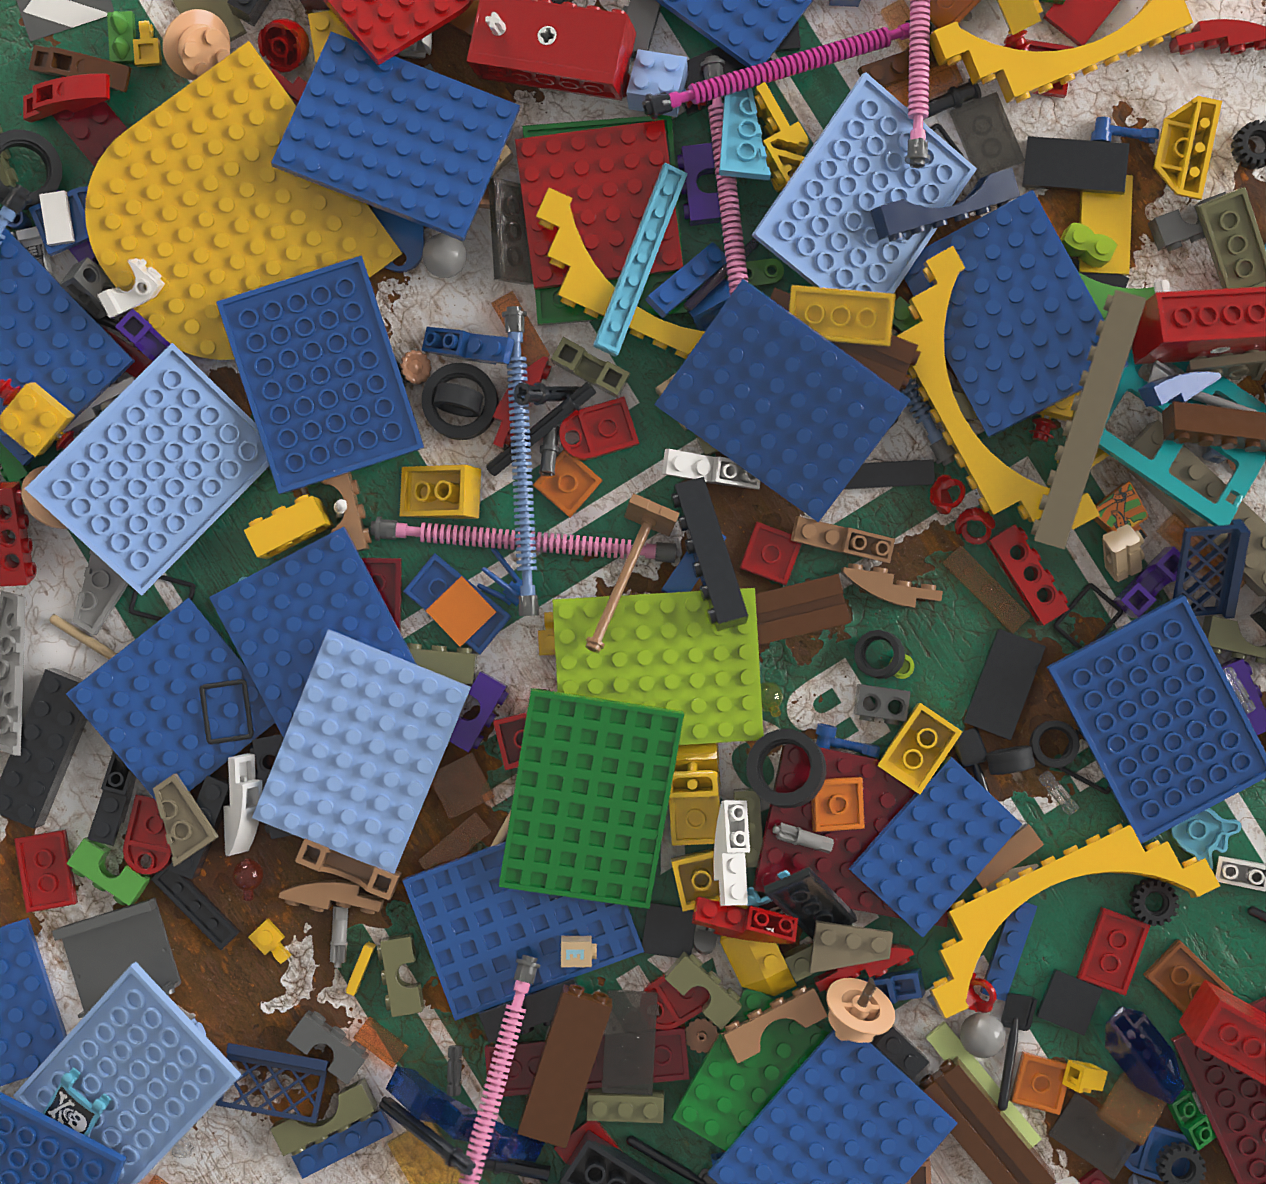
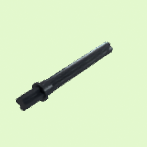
[486,382,597,476]
[379,1096,476,1176]

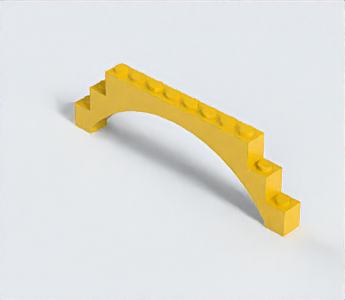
[929,0,1193,104]
[536,188,705,359]
[897,246,1100,530]
[929,823,1220,1019]

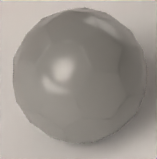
[422,233,467,278]
[960,1012,1006,1058]

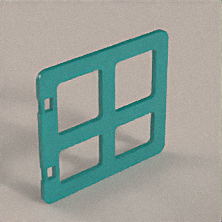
[1098,348,1266,526]

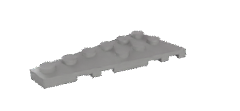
[72,549,129,635]
[0,591,26,756]

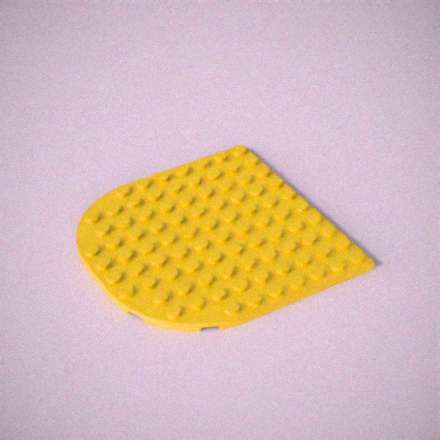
[85,41,403,360]

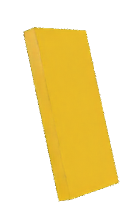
[1078,175,1133,276]
[789,285,895,346]

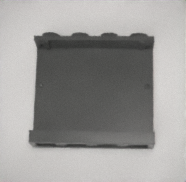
[52,897,181,1019]

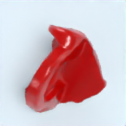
[930,474,966,515]
[955,507,996,544]
[966,973,997,1013]

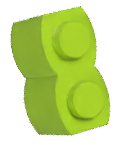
[1060,223,1117,268]

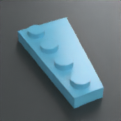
[719,88,771,180]

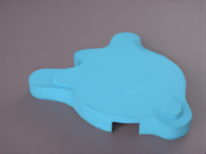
[1171,808,1242,869]

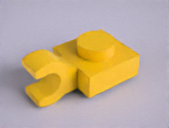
[133,20,162,67]
[538,612,555,656]
[248,919,292,964]

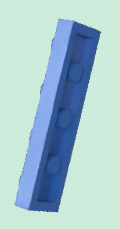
[645,242,727,318]
[980,902,1037,1001]
[291,1109,393,1179]

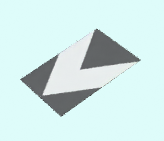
[16,0,114,42]

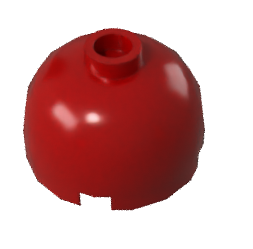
[258,18,310,72]

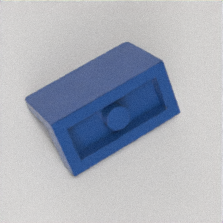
[686,279,731,331]

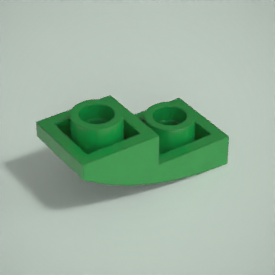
[1166,1089,1216,1151]

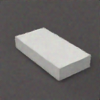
[39,191,75,246]

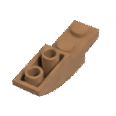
[791,516,895,563]
[841,563,943,608]
[279,879,385,914]

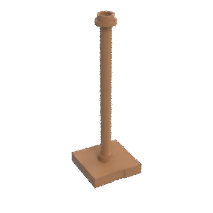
[585,493,680,653]

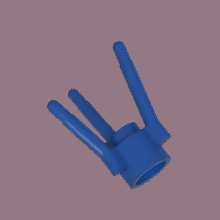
[477,548,523,607]

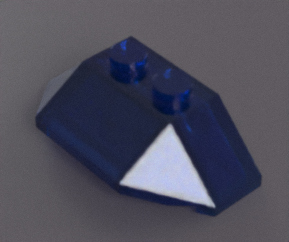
[1105,1007,1185,1104]

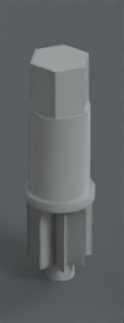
[773,823,834,853]
[330,906,348,968]

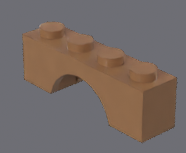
[320,472,372,552]
[295,839,402,900]
[721,985,828,1063]

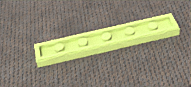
[925,1021,1042,1147]

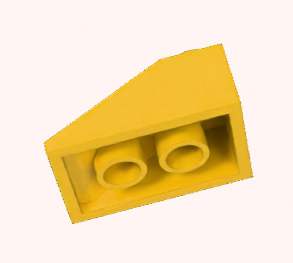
[400,465,481,519]
[877,703,963,794]

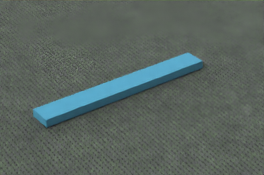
[593,163,688,357]

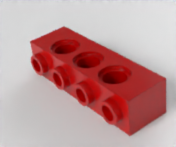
[0,482,37,587]
[985,524,1069,626]

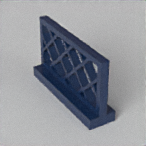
[1173,519,1251,619]
[215,1043,331,1124]

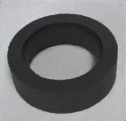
[0,129,62,210]
[422,363,498,440]
[746,729,826,808]

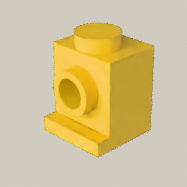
[1062,1059,1108,1093]

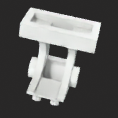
[97,258,165,318]

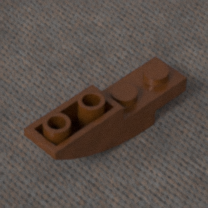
[29,45,132,93]
[857,46,946,89]

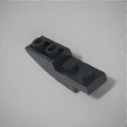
[87,750,136,846]

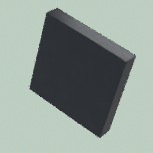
[642,902,696,958]
[1036,969,1103,1036]

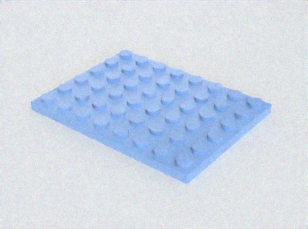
[751,72,977,293]
[25,343,269,596]
[252,630,471,874]
[13,962,242,1184]

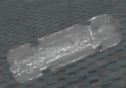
[1223,667,1256,714]
[1038,771,1079,815]

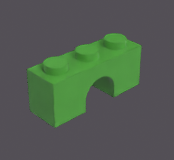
[67,837,152,906]

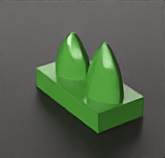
[107,11,136,64]

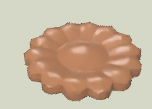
[400,350,432,385]
[685,1018,719,1053]

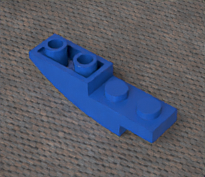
[421,327,515,365]

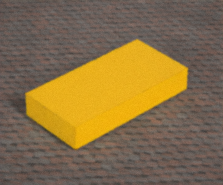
[345,941,376,996]

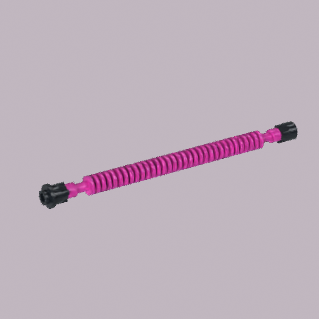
[642,20,932,120]

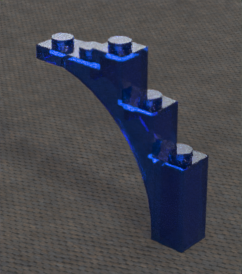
[385,1066,545,1162]

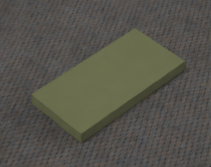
[1195,187,1266,289]

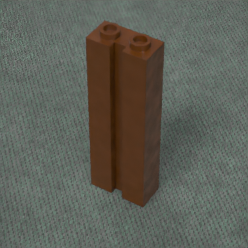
[771,288,921,391]
[755,574,851,645]
[517,984,612,1148]
[918,1056,1056,1184]

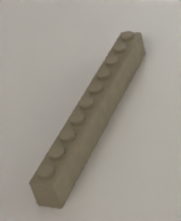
[1030,290,1147,550]

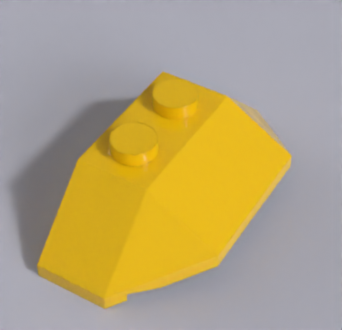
[1153,96,1222,200]
[719,905,797,996]

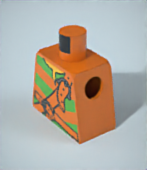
[1093,481,1149,540]

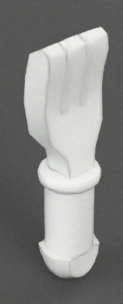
[334,499,347,518]

